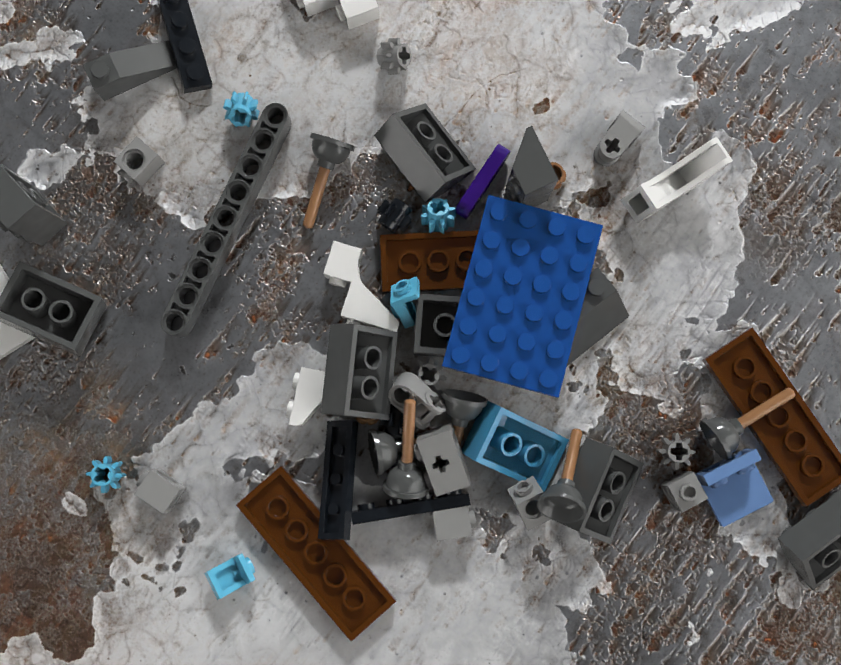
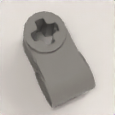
[594,110,645,167]
[388,372,446,430]

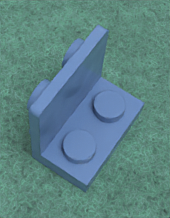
[695,448,773,527]

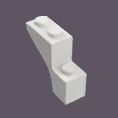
[296,0,380,30]
[621,137,733,224]
[323,241,399,332]
[286,367,325,426]

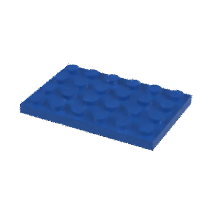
[442,195,603,398]

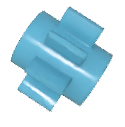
[223,91,260,127]
[421,198,456,234]
[86,456,127,493]

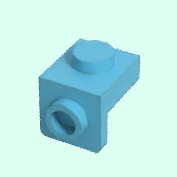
[390,277,420,328]
[204,553,255,600]

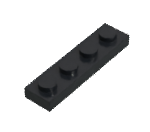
[157,0,213,94]
[318,420,358,540]
[352,489,471,525]

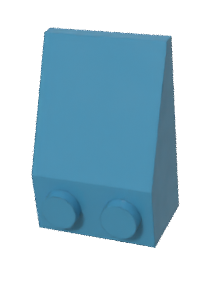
[461,401,569,492]

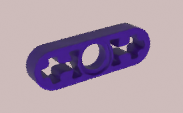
[456,144,511,220]

